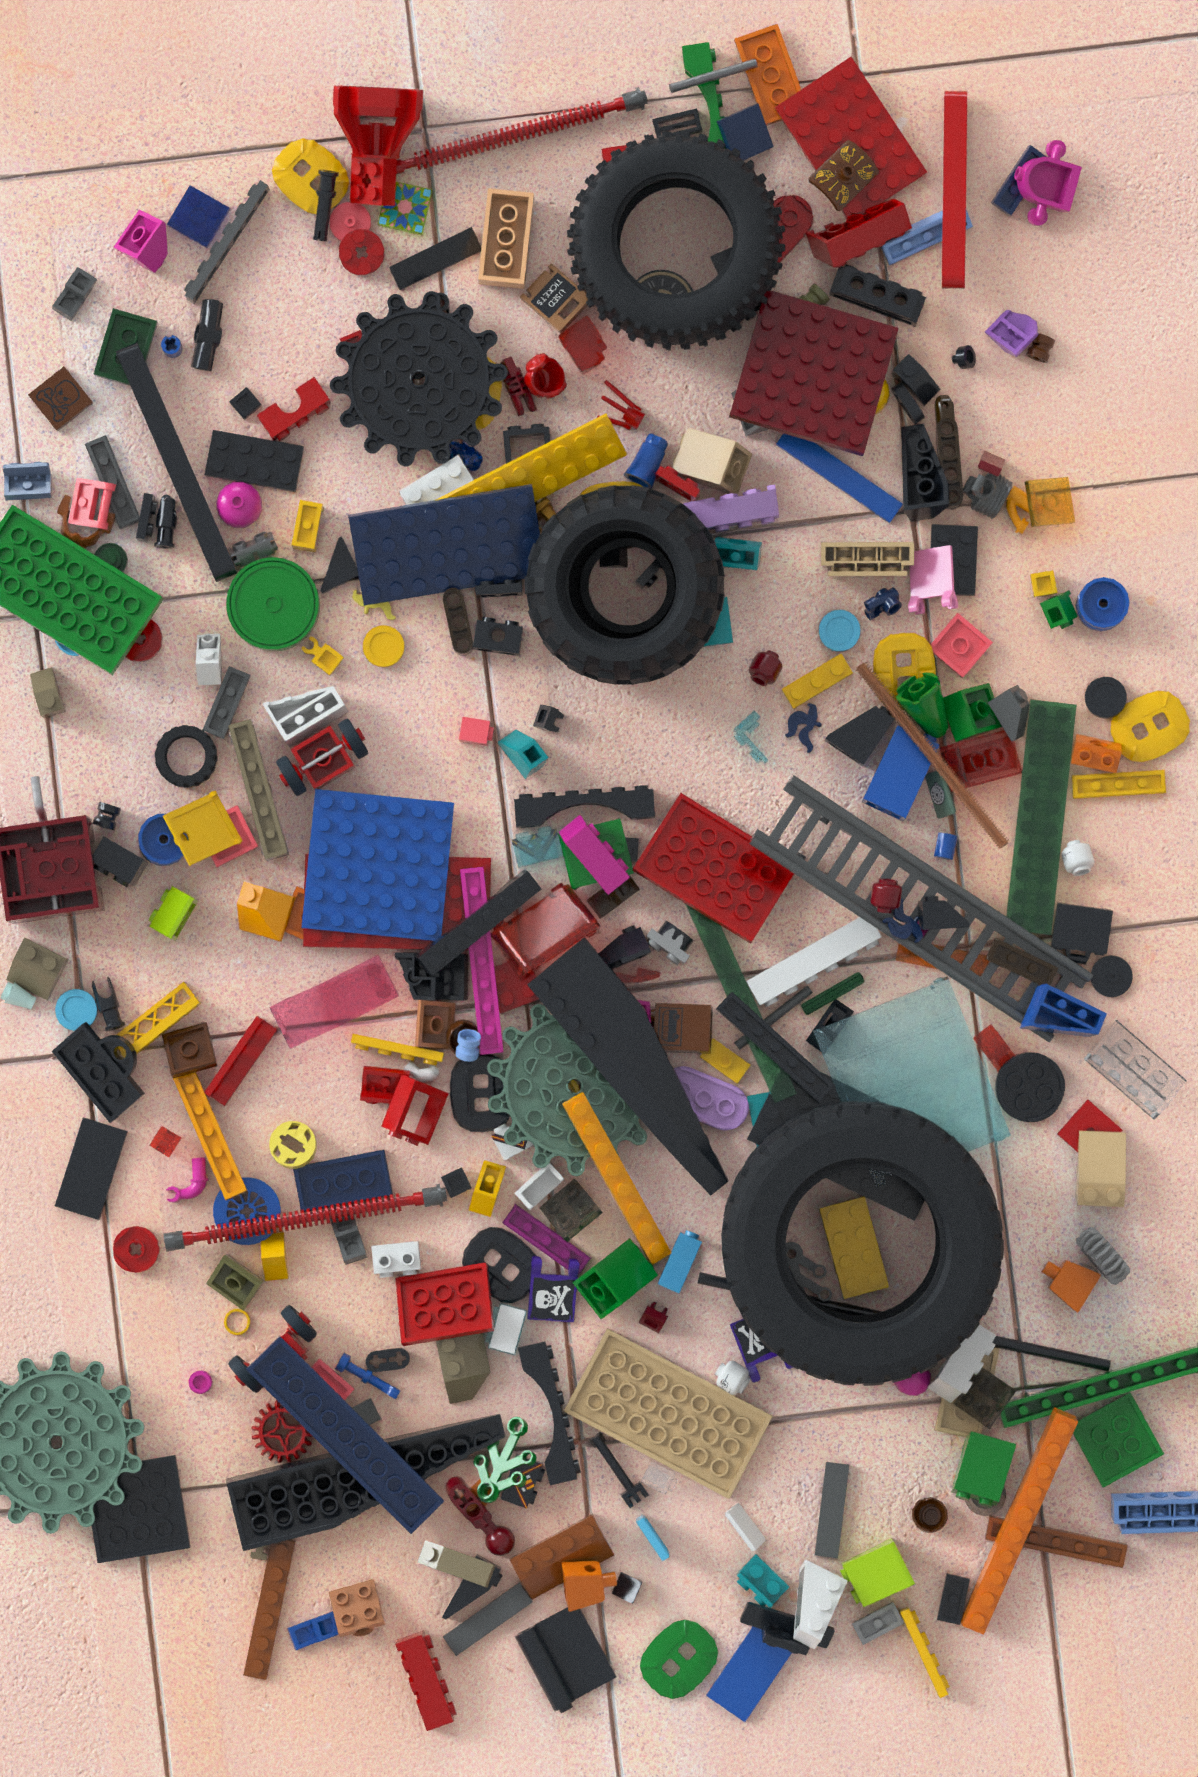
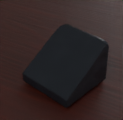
[600,546,628,568]
[612,1572,642,1604]

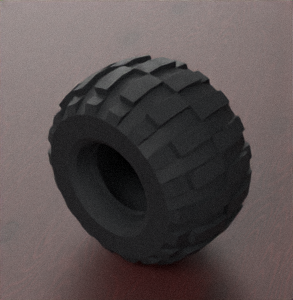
[525,485,725,685]

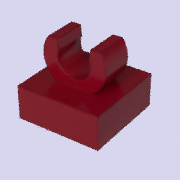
[638,1301,668,1333]

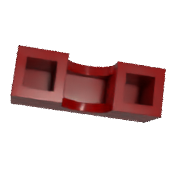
[257,377,331,441]

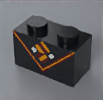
[501,1453,546,1509]

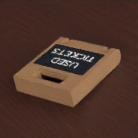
[520,263,588,334]

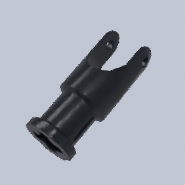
[154,494,177,549]
[92,977,125,1032]

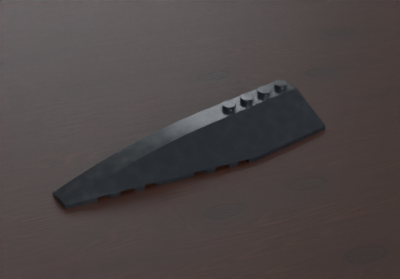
[527,937,729,1196]
[226,1414,506,1551]

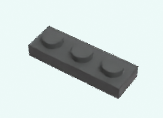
[202,666,251,739]

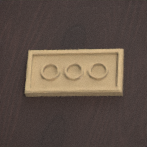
[934,1347,999,1437]

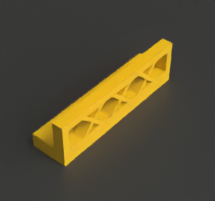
[117,982,201,1058]

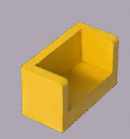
[291,500,324,552]

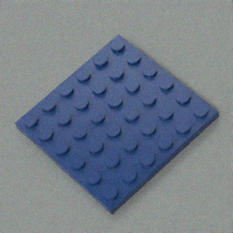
[301,789,454,941]

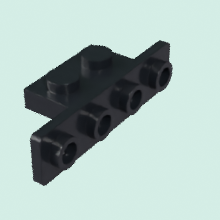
[740,1602,835,1655]

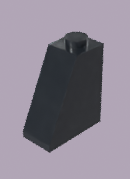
[824,706,895,767]

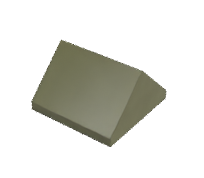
[206,1254,265,1310]

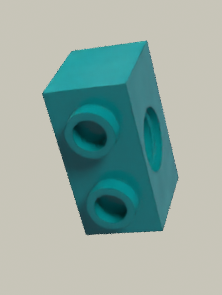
[714,537,762,570]

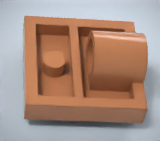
[329,1579,385,1638]

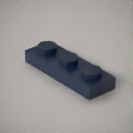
[991,145,1047,216]

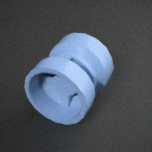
[456,1029,481,1062]

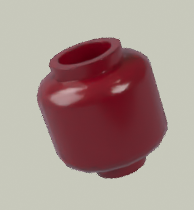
[749,650,783,686]
[870,878,902,913]

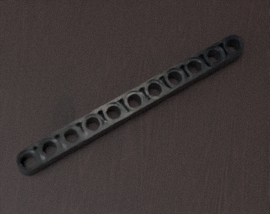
[116,342,237,582]

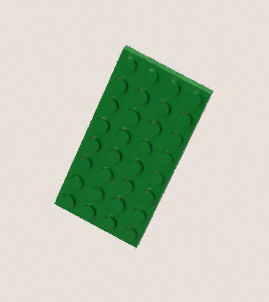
[0,505,164,676]

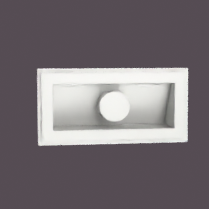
[725,1503,766,1552]

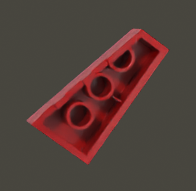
[806,199,912,268]
[395,1630,457,1731]

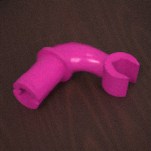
[166,1158,209,1203]

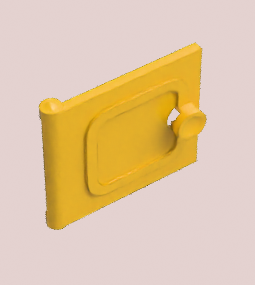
[163,790,243,866]

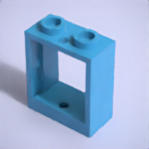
[658,1230,702,1293]

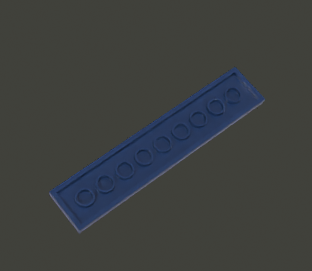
[246,1335,444,1534]

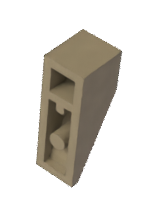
[417,1540,495,1588]

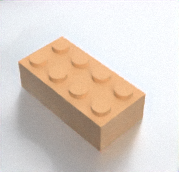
[478,188,534,289]

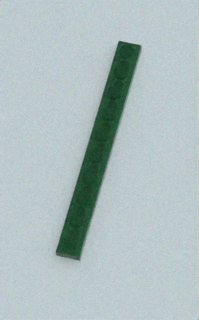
[684,903,797,1104]

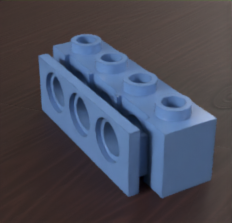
[1111,1491,1198,1534]

